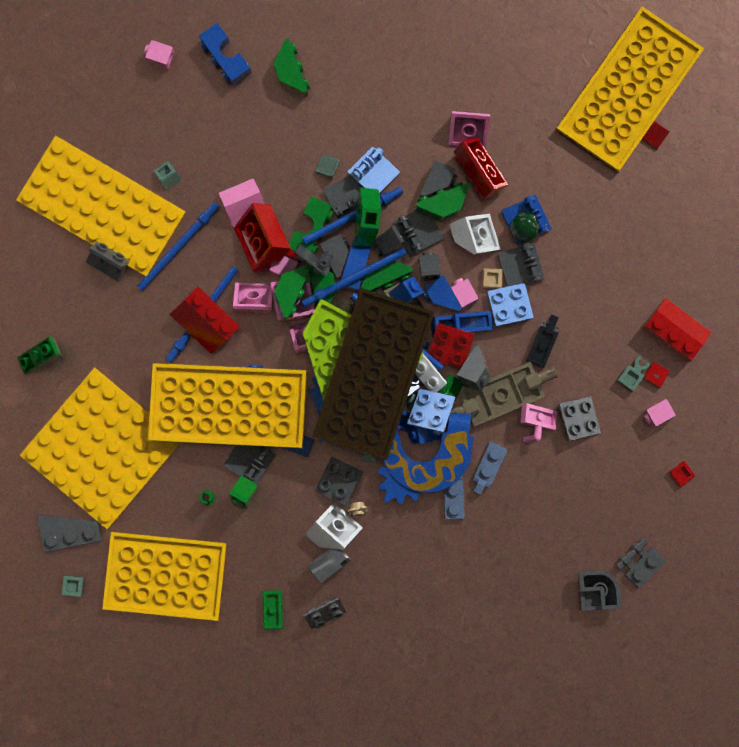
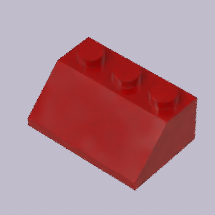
[454,137,508,199]
[234,203,291,272]
[169,286,240,354]
[643,298,711,363]

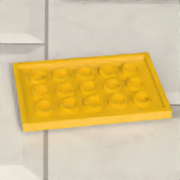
[102,532,227,621]

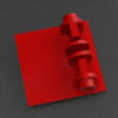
[429,323,475,369]

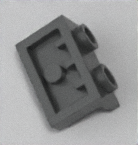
[86,242,130,281]

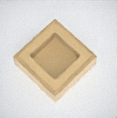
[482,268,502,289]

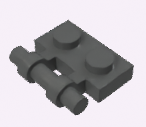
[616,538,666,588]

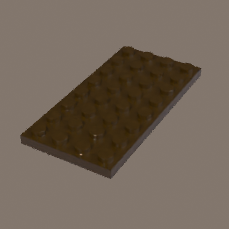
[312,288,434,460]

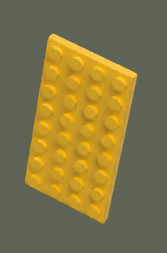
[556,7,704,172]
[16,135,186,277]
[148,363,307,448]

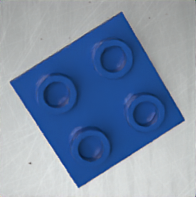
[501,195,552,245]

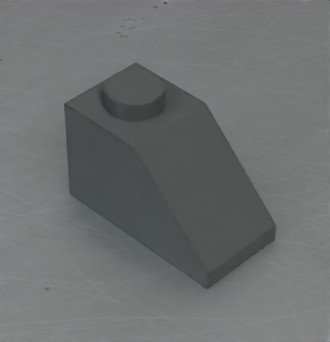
[420,160,457,198]
[373,225,404,258]
[320,234,350,280]
[419,252,441,281]
[457,344,490,392]

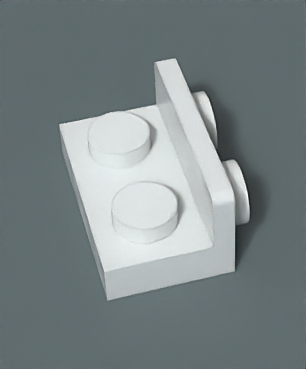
[415,354,447,392]

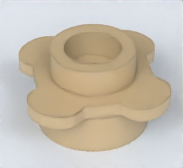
[348,502,367,518]

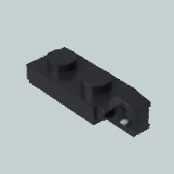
[526,315,559,368]

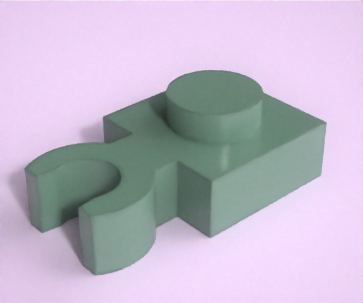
[617,356,650,392]

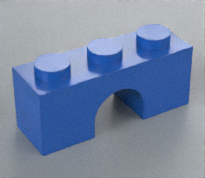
[199,23,251,85]

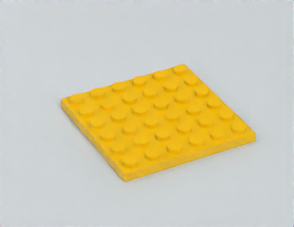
[20,367,182,530]

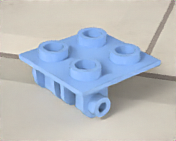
[347,146,400,193]
[488,283,534,327]
[407,389,456,435]

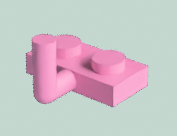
[521,403,557,444]

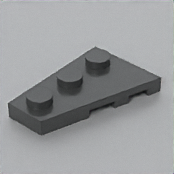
[37,514,102,552]

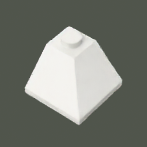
[449,213,501,254]
[305,502,363,550]

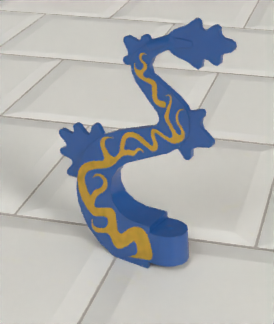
[308,376,474,504]

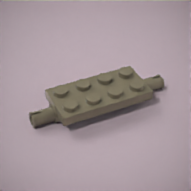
[450,362,558,427]

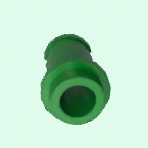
[199,490,215,506]

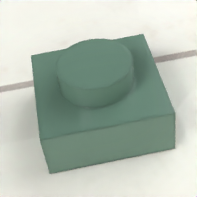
[62,575,84,597]

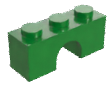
[289,196,334,254]

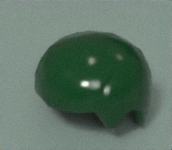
[510,211,540,242]

